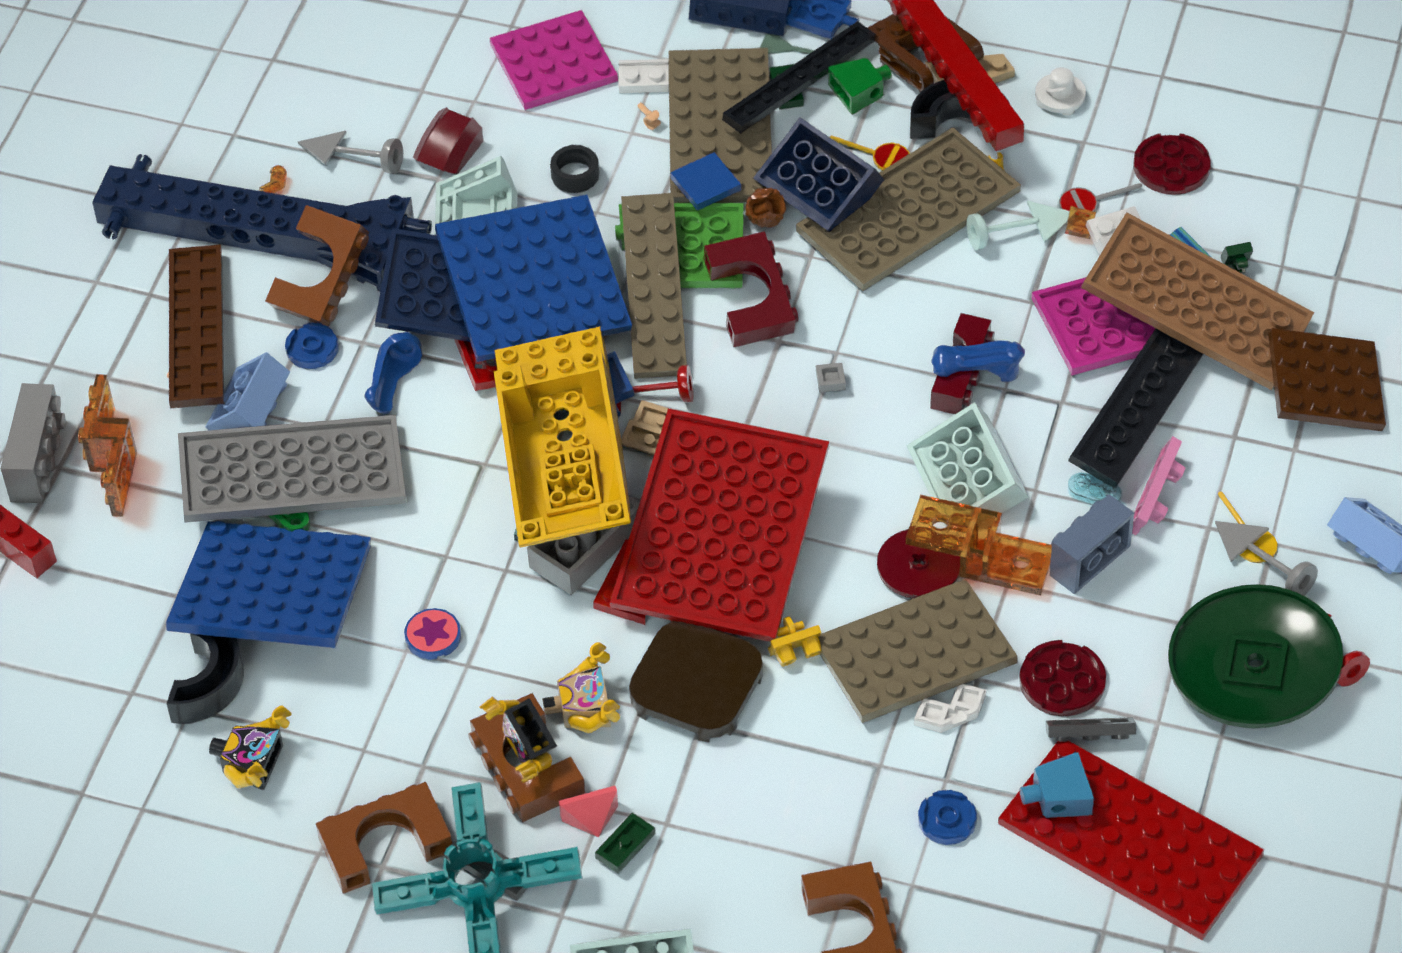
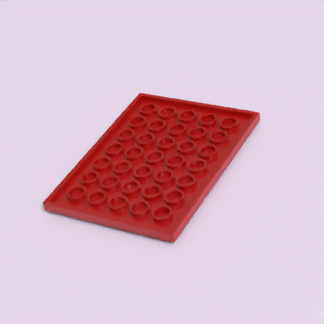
[610,408,829,642]

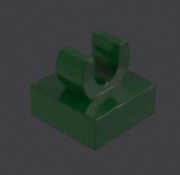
[1220,242,1253,273]

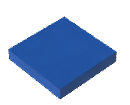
[670,152,741,211]

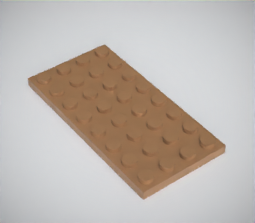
[1081,212,1315,390]

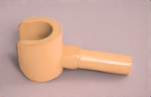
[637,103,661,130]

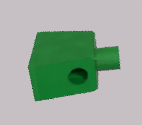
[828,58,892,115]

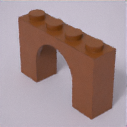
[265,205,369,326]
[468,693,585,822]
[315,782,452,894]
[801,861,902,953]

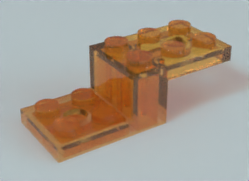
[78,374,137,517]
[906,494,1052,596]

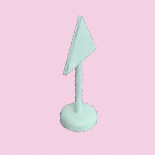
[966,200,1077,250]

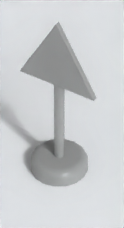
[298,130,404,174]
[1215,521,1318,596]

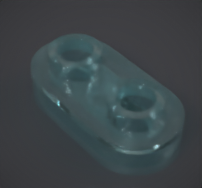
[1068,473,1122,505]

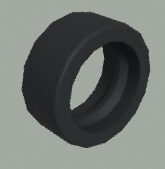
[550,145,599,193]

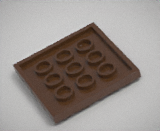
[1268,328,1386,431]

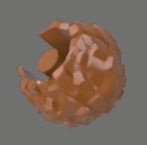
[745,188,786,228]

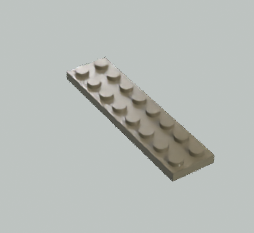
[621,193,687,379]

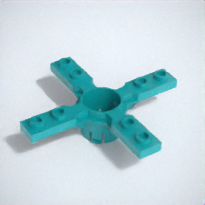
[372,782,583,953]

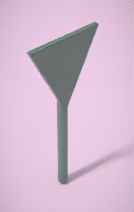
[759,33,814,54]

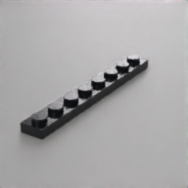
[722,21,876,134]

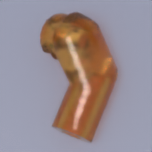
[259,165,287,193]

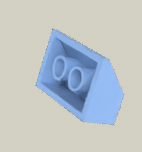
[205,352,290,430]
[1327,497,1402,574]

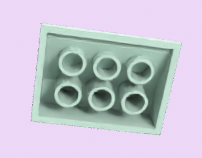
[906,402,1029,529]

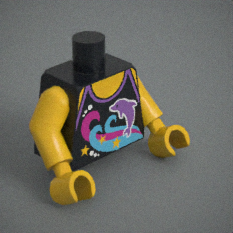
[479,697,557,783]
[209,705,292,790]

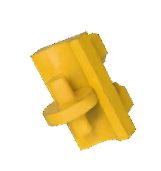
[767,616,822,667]

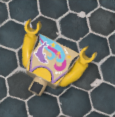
[542,642,620,734]

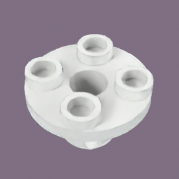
[1035,67,1086,116]

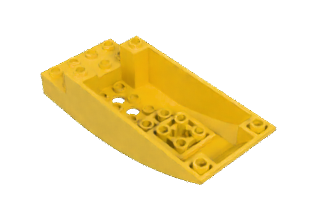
[494,327,631,548]

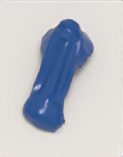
[364,332,422,415]
[931,340,1025,383]

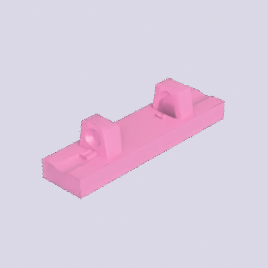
[1132,436,1186,535]

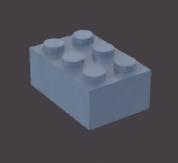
[1049,494,1134,594]

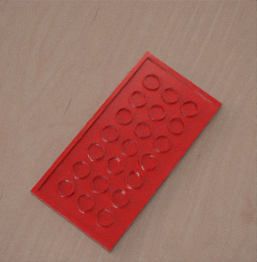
[998,740,1264,941]

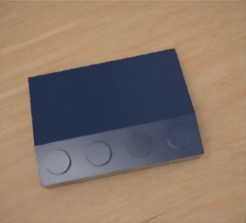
[753,117,885,232]

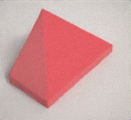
[559,786,618,837]

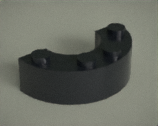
[910,80,1010,139]
[166,634,244,724]

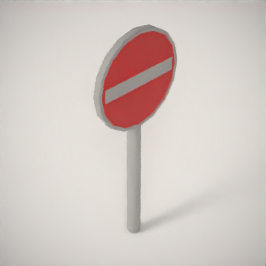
[1059,183,1142,219]

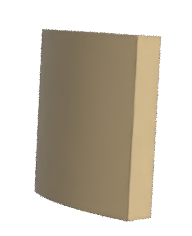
[621,400,668,456]

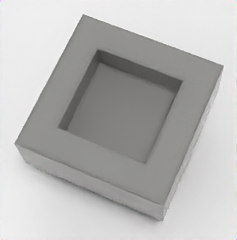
[816,363,846,393]

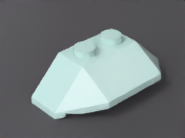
[570,929,694,953]

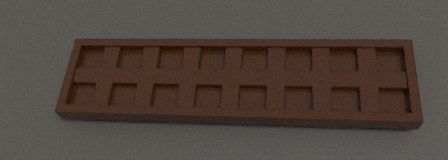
[169,244,224,409]

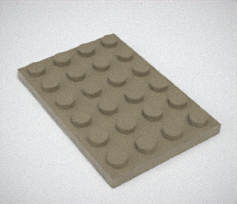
[818,579,1018,723]

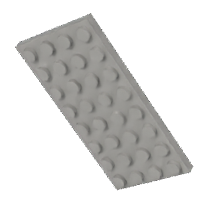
[178,415,406,523]

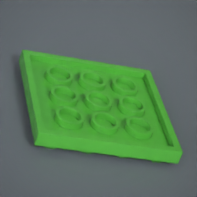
[674,203,744,288]

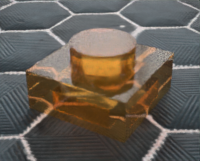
[1064,206,1096,239]

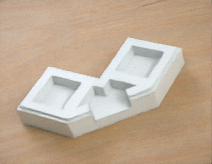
[914,684,986,733]

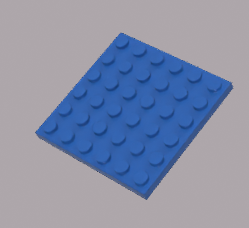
[435,195,632,362]
[166,521,371,648]

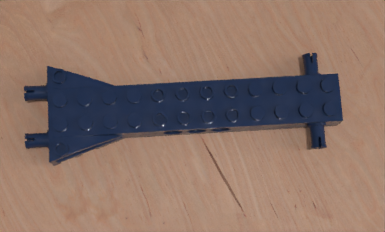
[92,154,432,292]

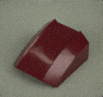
[413,107,484,175]

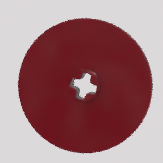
[877,528,961,599]

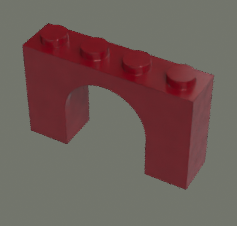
[703,231,799,348]

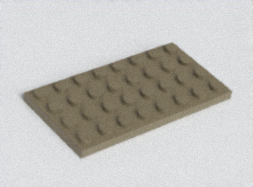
[668,48,772,203]
[796,127,1021,291]

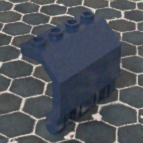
[688,0,790,36]

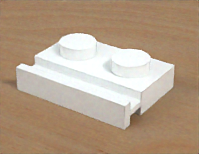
[618,59,669,93]

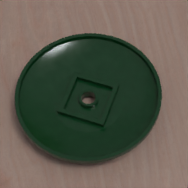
[1168,584,1343,728]

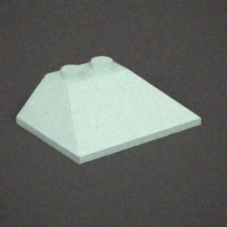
[435,156,517,235]

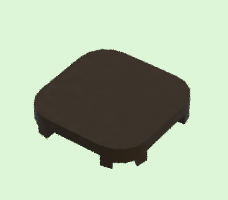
[629,621,763,742]

